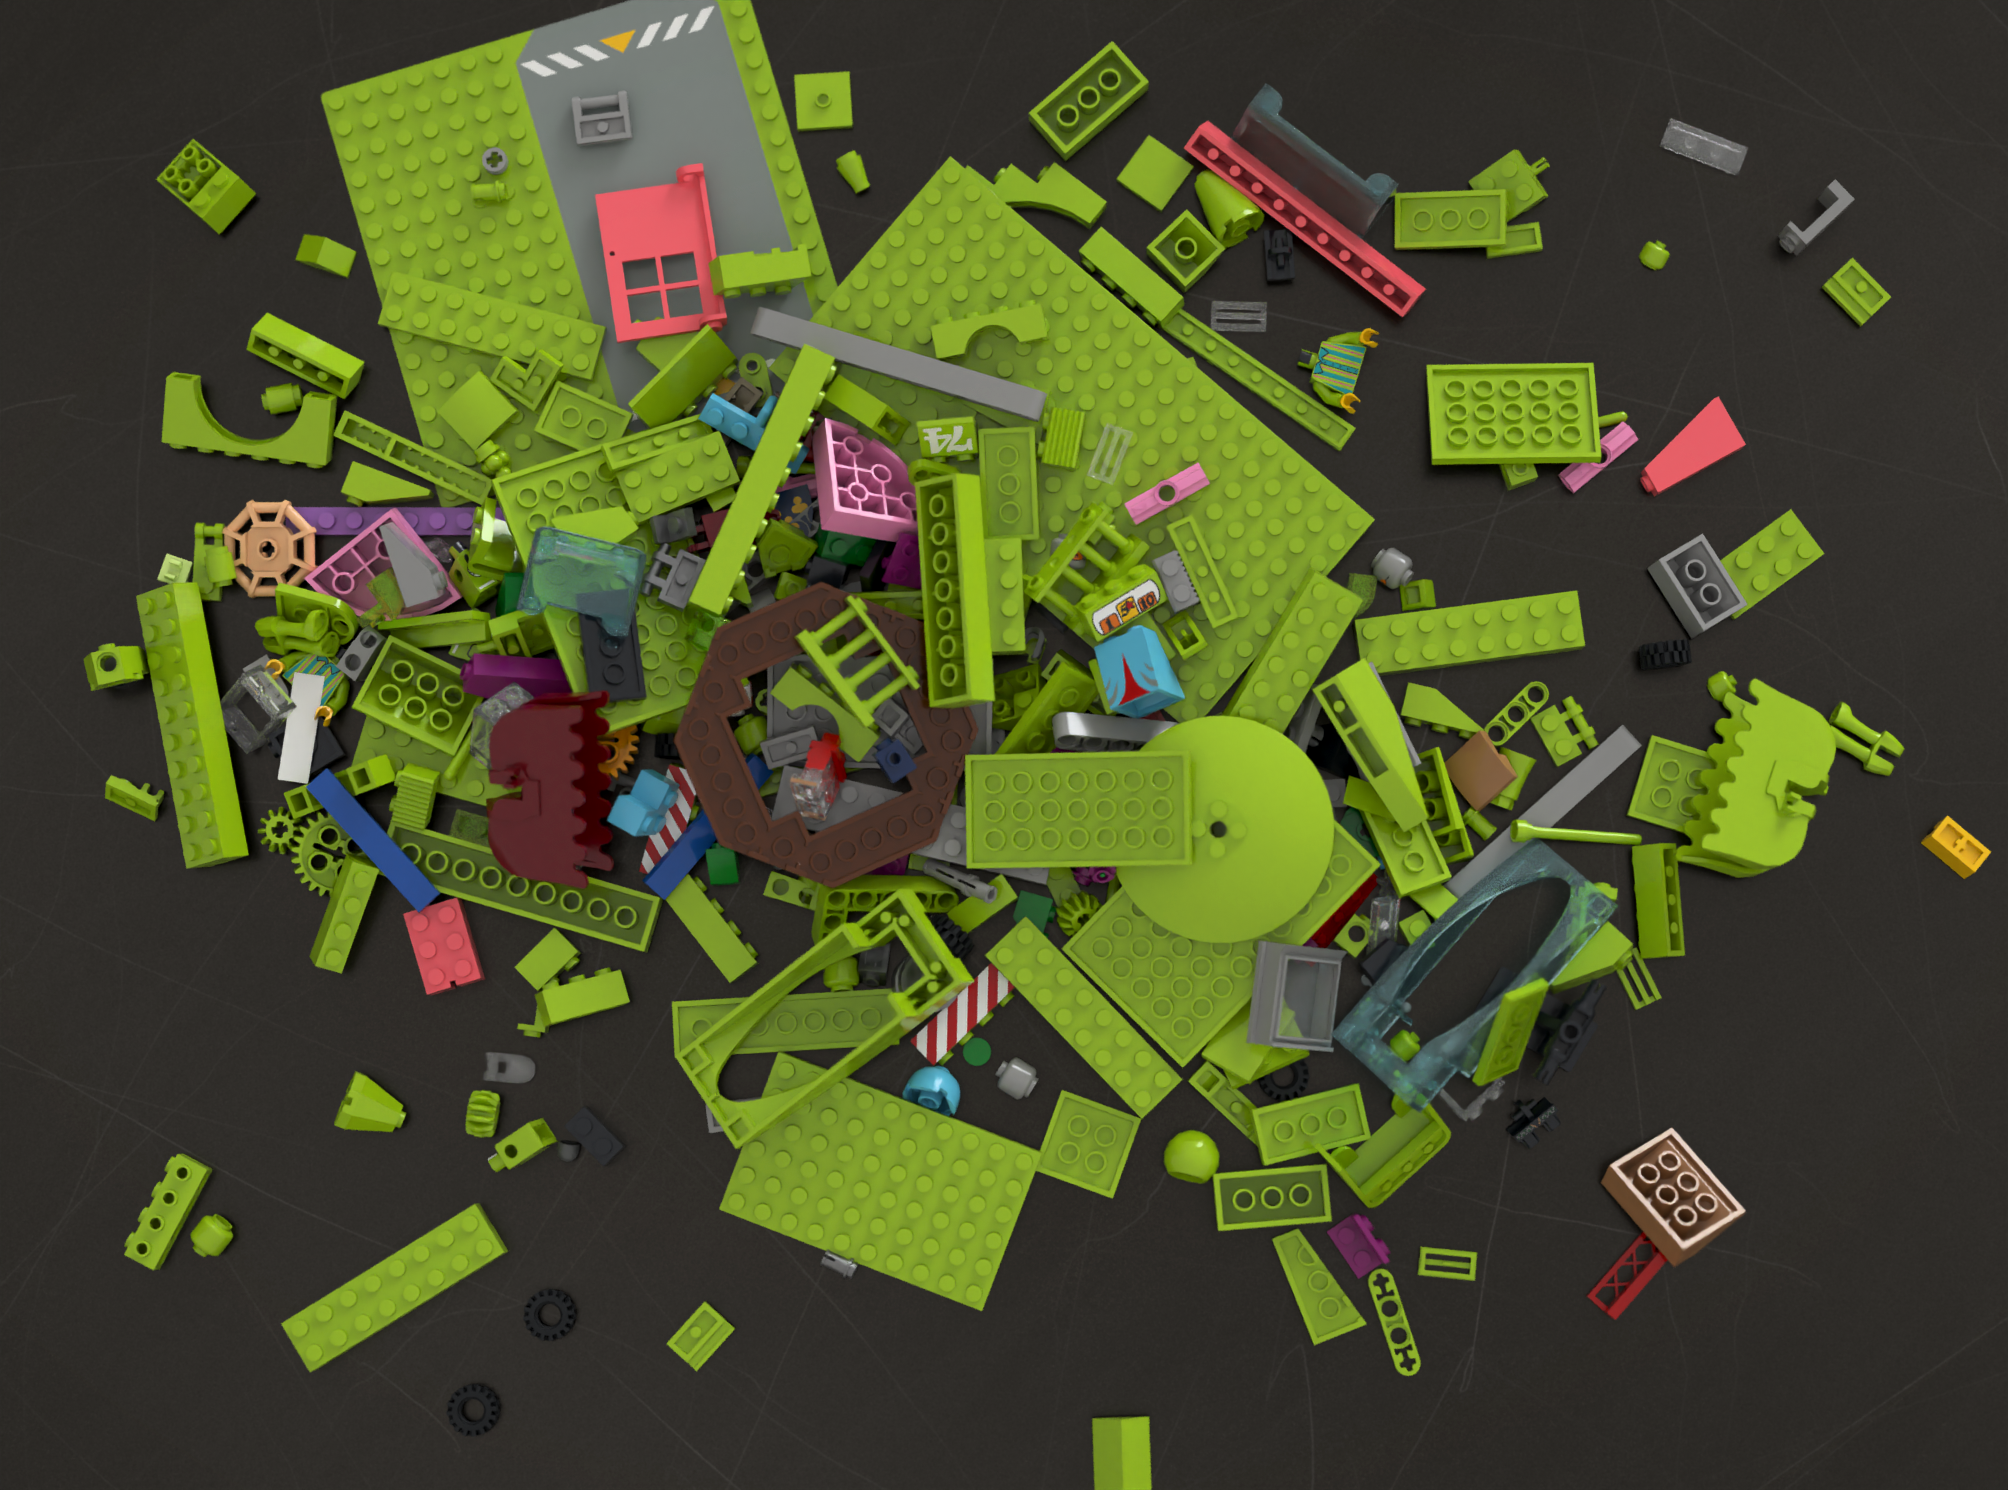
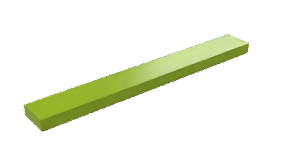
[1157,309,1356,452]

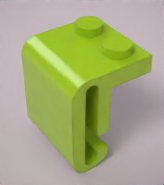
[468,497,525,581]

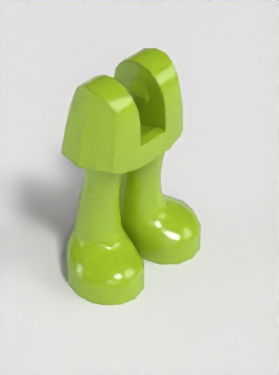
[255,609,340,657]
[1829,701,1905,776]

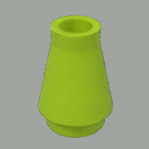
[835,150,870,193]

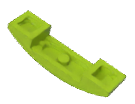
[1188,1060,1258,1147]

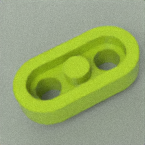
[739,353,773,409]
[907,459,960,486]

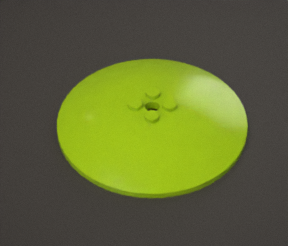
[1115,716,1334,943]

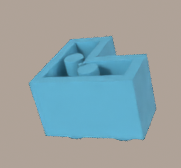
[607,769,680,836]

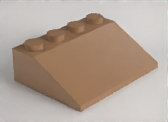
[1601,1128,1746,1267]

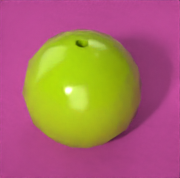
[1164,1130,1220,1183]

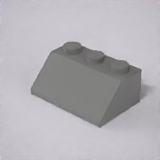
[1647,534,1748,639]

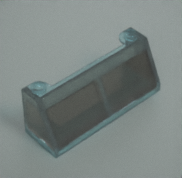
[1231,83,1399,239]

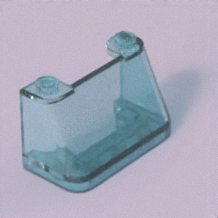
[516,527,646,637]

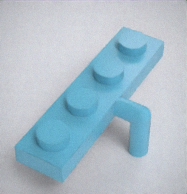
[698,393,810,474]

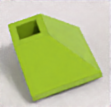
[992,663,1046,731]

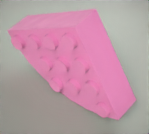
[812,418,918,543]
[304,507,463,621]

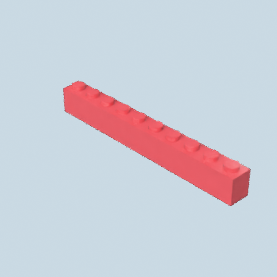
[1184,121,1426,317]

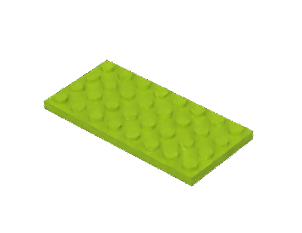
[965,750,1192,869]

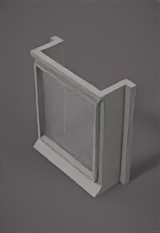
[1246,941,1348,1052]

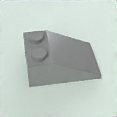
[379,522,448,608]

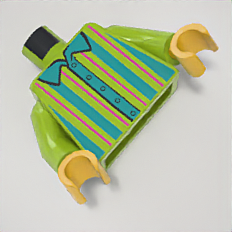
[1297,328,1379,414]
[264,645,350,727]

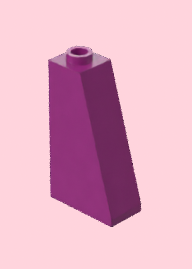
[460,653,572,707]

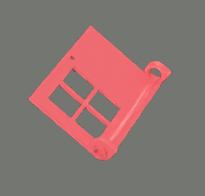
[595,163,727,343]

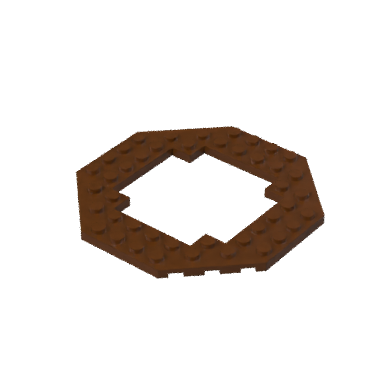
[673,582,979,888]

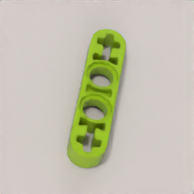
[1367,1268,1421,1376]

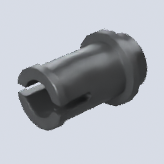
[820,1249,859,1279]

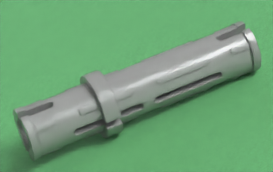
[923,858,997,904]

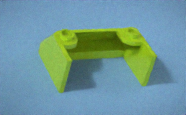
[1314,1070,1451,1208]

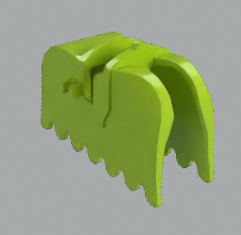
[1674,678,1836,878]

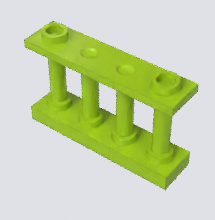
[1023,502,1150,636]
[794,595,920,728]

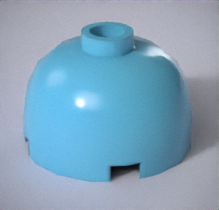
[902,1066,960,1116]

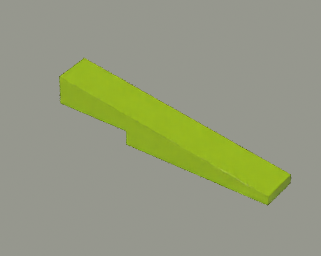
[333,411,492,505]

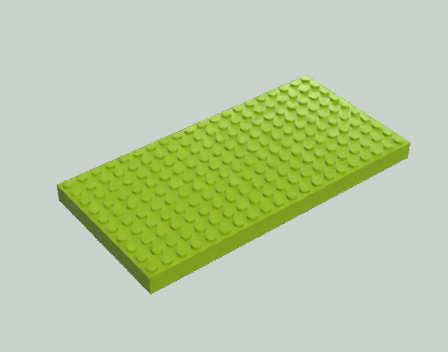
[769,156,1375,723]

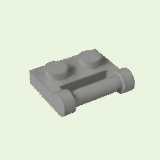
[572,90,633,147]

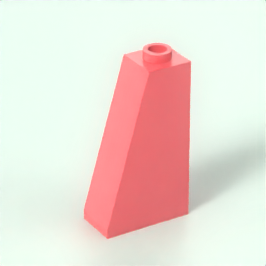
[1640,396,1746,497]

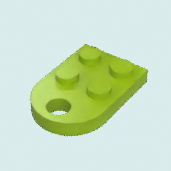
[275,582,359,645]

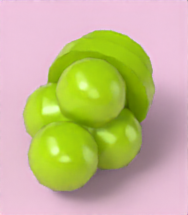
[473,439,512,478]

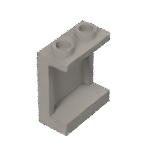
[1778,179,1855,256]

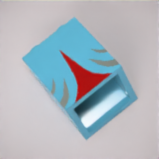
[1094,625,1185,719]

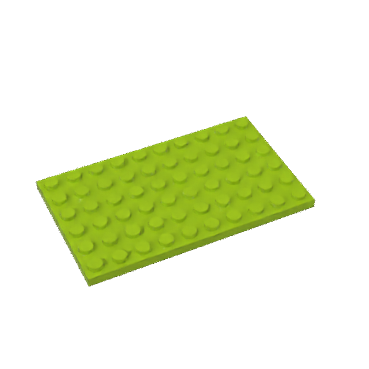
[491,429,749,737]
[1062,819,1381,1068]
[719,1051,1042,1311]

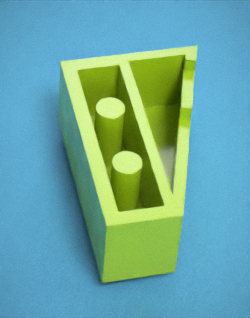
[708,244,811,299]

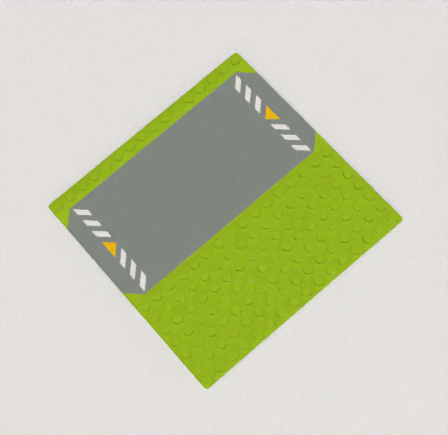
[321,0,838,507]

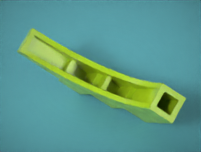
[965,162,1107,229]

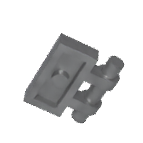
[639,543,706,612]

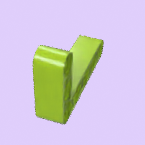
[811,875,959,945]

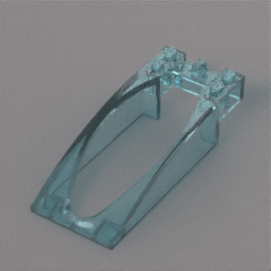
[1331,838,1618,1113]

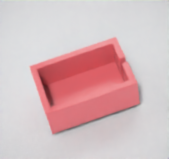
[403,897,485,995]

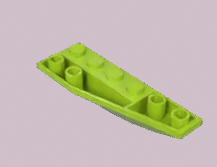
[1312,658,1429,832]

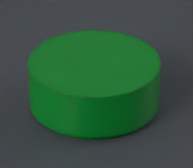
[963,1038,991,1066]

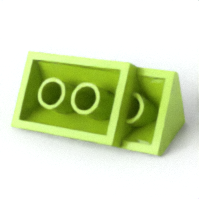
[1413,747,1474,866]
[1092,1416,1151,1490]

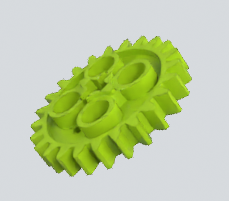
[290,811,371,898]

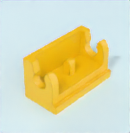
[1921,815,1991,879]

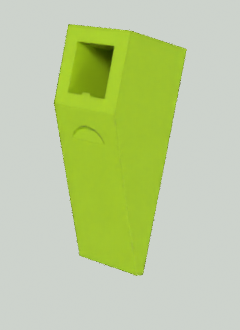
[1399,682,1484,739]

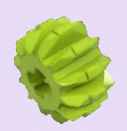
[258,807,304,855]
[1056,890,1102,936]
[465,1090,500,1138]

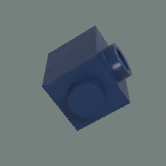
[872,737,917,783]

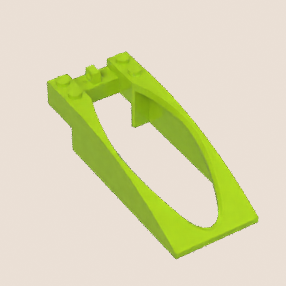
[675,889,974,1149]

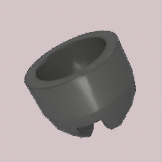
[557,1140,580,1162]

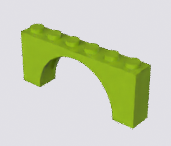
[162,372,337,468]

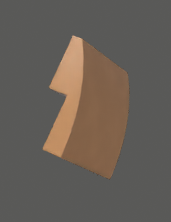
[1444,730,1518,811]

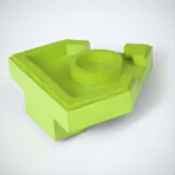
[756,518,818,578]

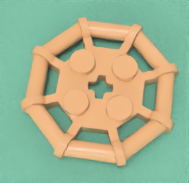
[222,500,318,599]

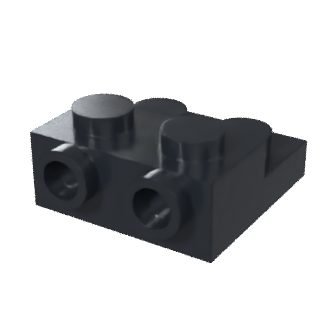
[267,716,345,785]

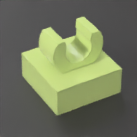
[157,554,194,584]

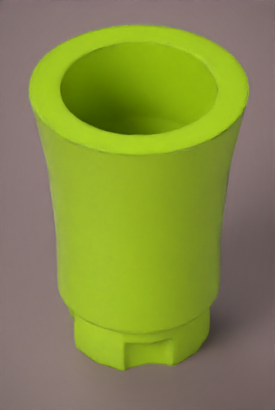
[1490,747,1537,811]

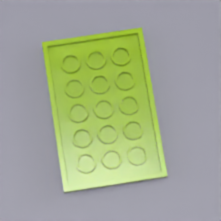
[1426,363,1602,465]

